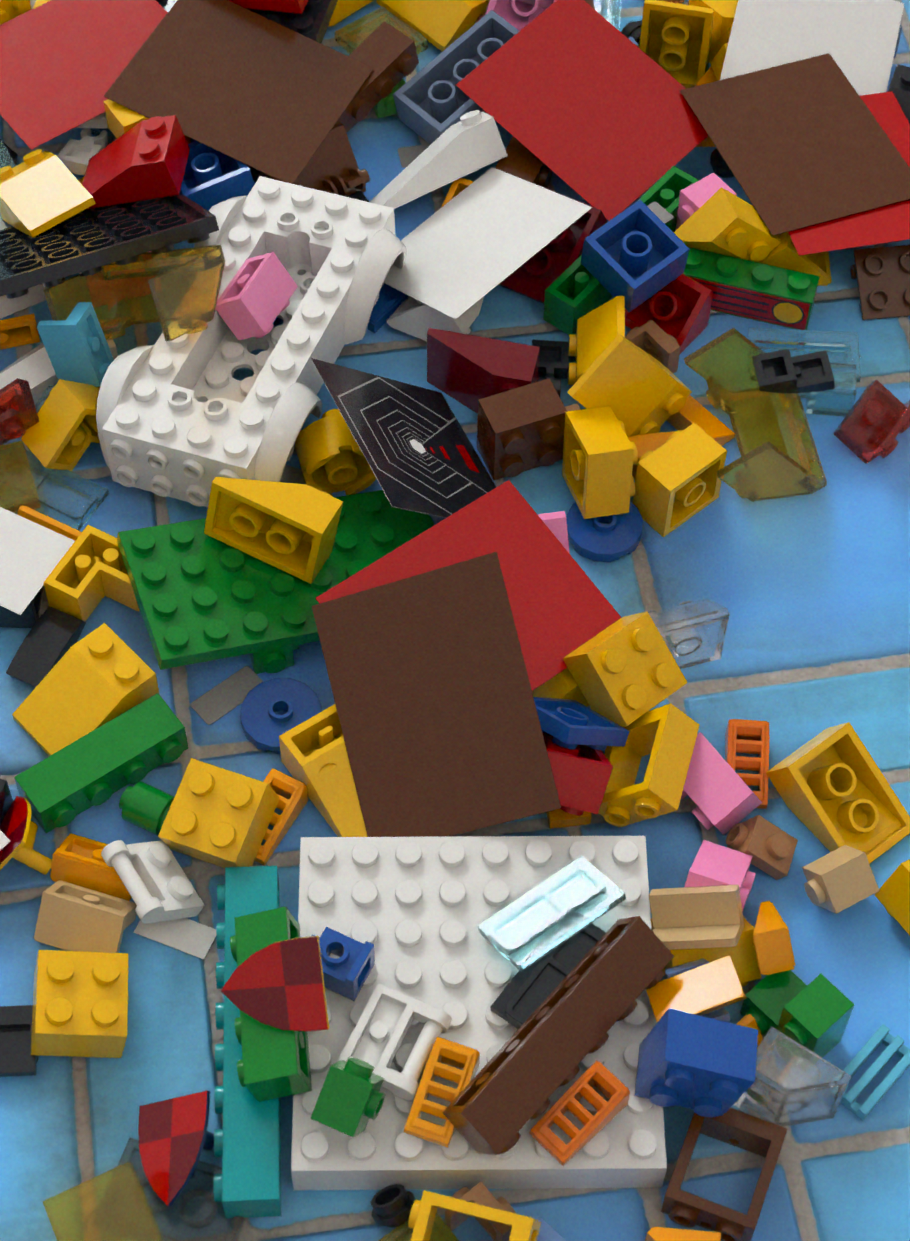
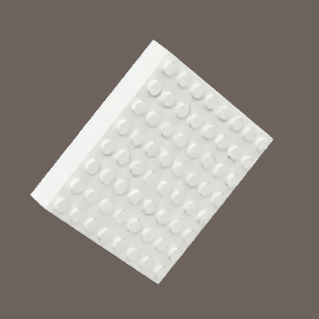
[291,836,667,1190]

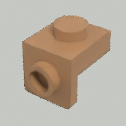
[625,320,681,373]
[726,815,798,880]
[445,1181,516,1241]

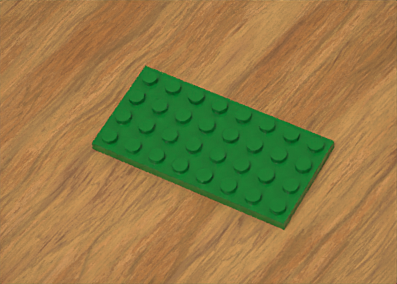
[117,490,435,670]

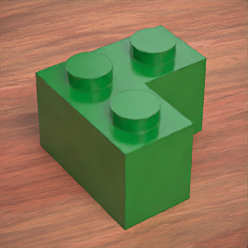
[740,970,855,1075]

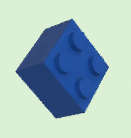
[180,141,254,211]
[580,199,690,312]
[635,1008,758,1117]

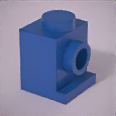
[312,927,375,1001]

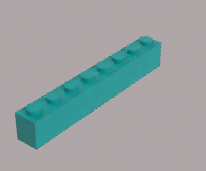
[213,865,281,1219]

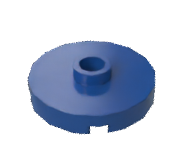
[566,501,643,562]
[240,678,322,754]

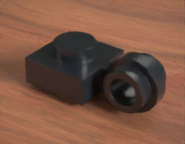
[531,340,569,397]

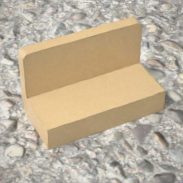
[34,880,137,953]
[649,885,744,950]

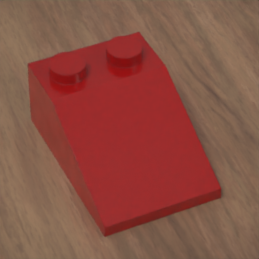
[82,115,190,209]
[543,733,613,816]

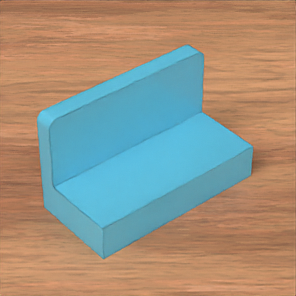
[37,302,114,387]

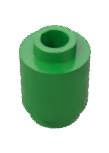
[119,781,174,836]

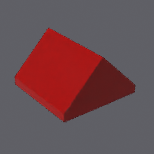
[625,274,713,354]

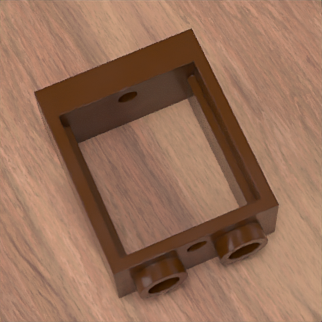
[661,1108,788,1241]

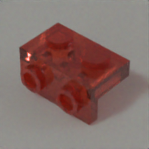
[0,378,39,446]
[833,379,910,464]

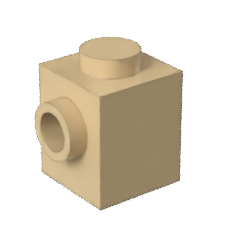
[802,845,880,914]

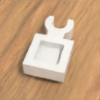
[57,128,108,175]

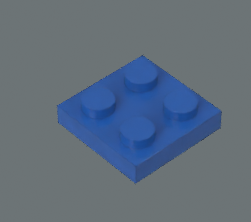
[533,697,629,750]

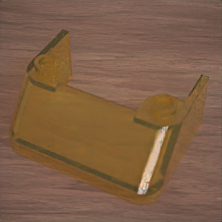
[43,245,226,341]
[684,328,827,502]

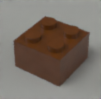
[477,378,567,481]

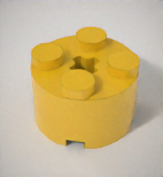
[295,409,377,496]

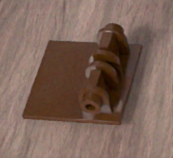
[293,124,370,196]
[850,245,910,320]

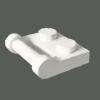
[101,840,205,924]
[338,983,452,1101]

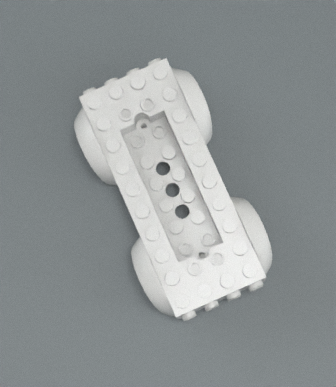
[96,176,406,508]

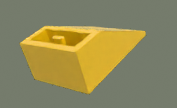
[279,704,368,837]

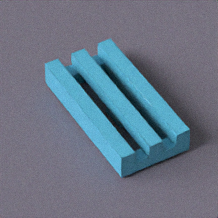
[827,1024,910,1120]

